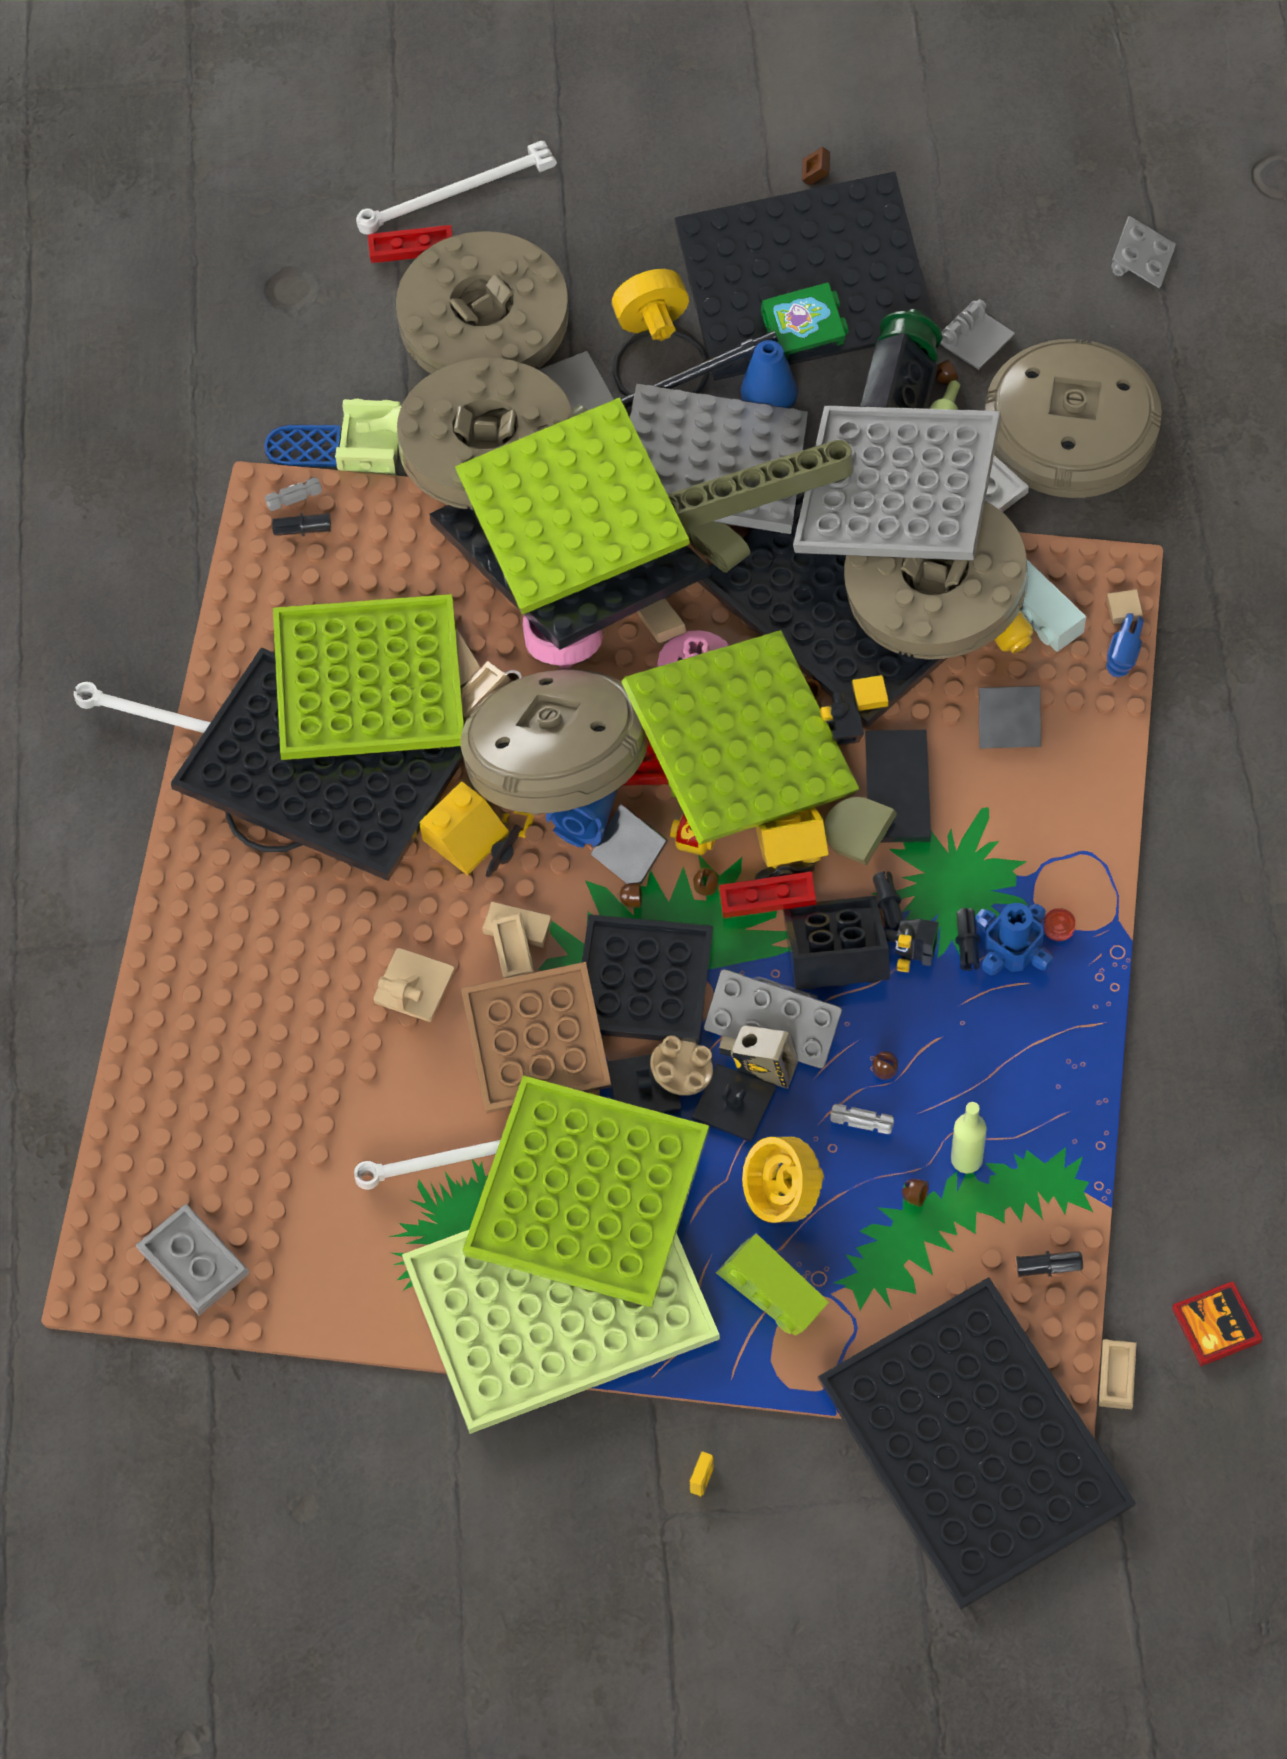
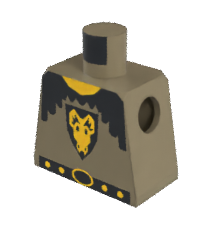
[719,1025,798,1089]

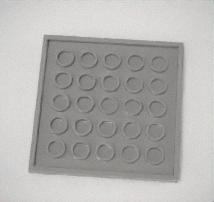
[630,384,808,534]
[793,406,1001,560]

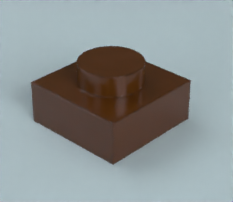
[802,146,830,186]

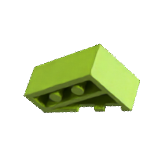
[716,1233,829,1336]

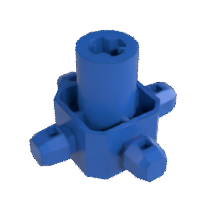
[975,903,1054,976]

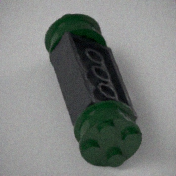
[860,309,942,409]

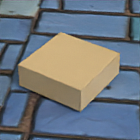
[1106,589,1143,624]

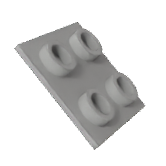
[1112,216,1176,288]
[940,299,1015,370]

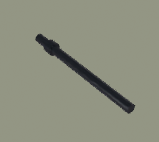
[621,331,778,409]

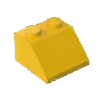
[419,782,509,876]
[755,807,829,868]

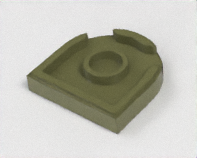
[824,797,897,866]

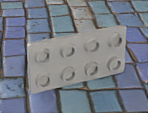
[704,969,842,1068]

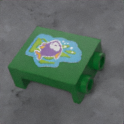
[761,282,848,360]

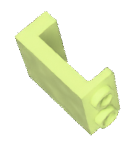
[335,399,401,475]

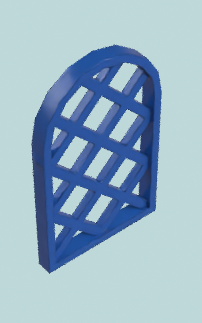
[264,425,341,467]

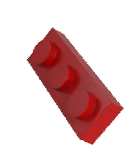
[368,225,453,263]
[719,872,817,918]

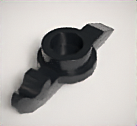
[486,825,520,877]
[755,863,815,880]

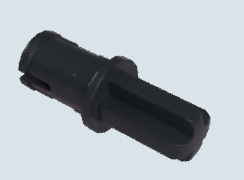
[272,513,331,537]
[872,871,904,931]
[955,908,981,971]
[1016,1251,1083,1278]

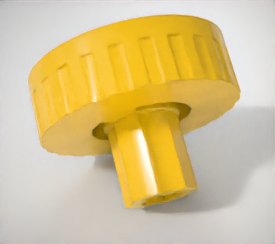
[612,269,689,341]
[742,1137,825,1223]

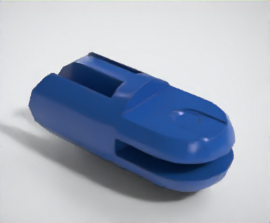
[1106,613,1144,677]

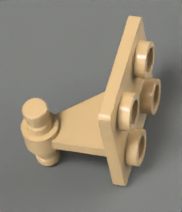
[373,948,455,1022]

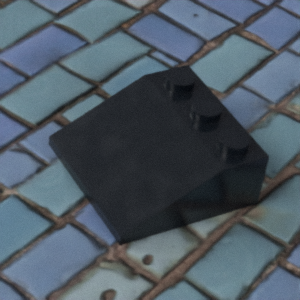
[783,895,890,990]

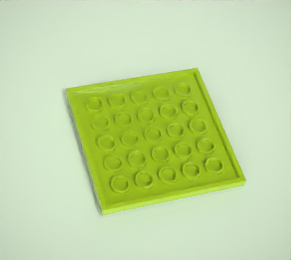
[455,397,690,615]
[273,594,464,760]
[621,630,859,845]
[462,1075,709,1308]

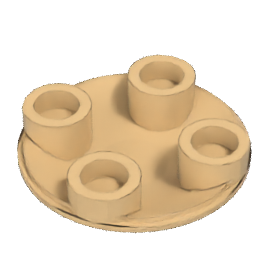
[650,1036,713,1095]

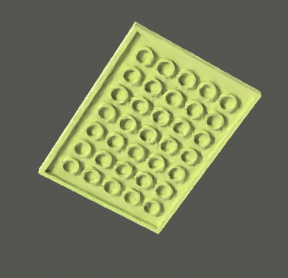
[402,1230,720,1434]

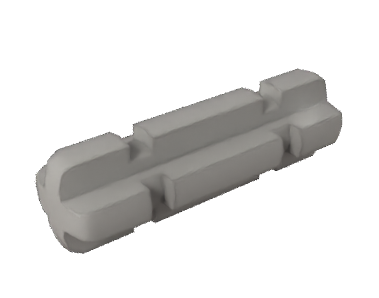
[265,477,322,511]
[830,1103,894,1134]

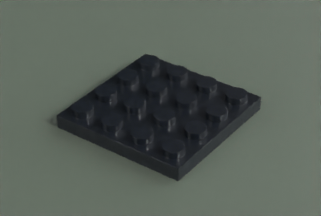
[582,914,714,1044]

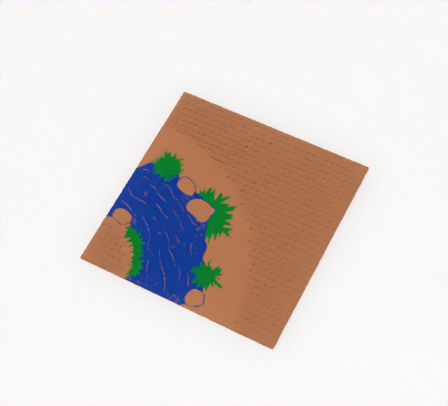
[41,461,1163,1438]

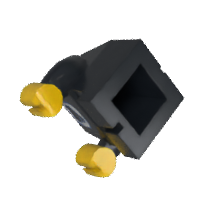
[820,692,864,746]
[885,919,939,972]

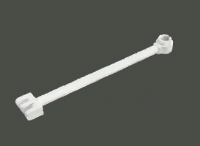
[356,141,557,234]
[74,682,211,733]
[354,1140,500,1190]

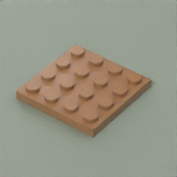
[461,962,612,1113]

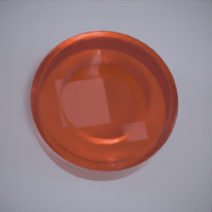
[1043,908,1076,941]

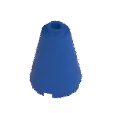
[740,340,798,409]
[546,789,618,848]

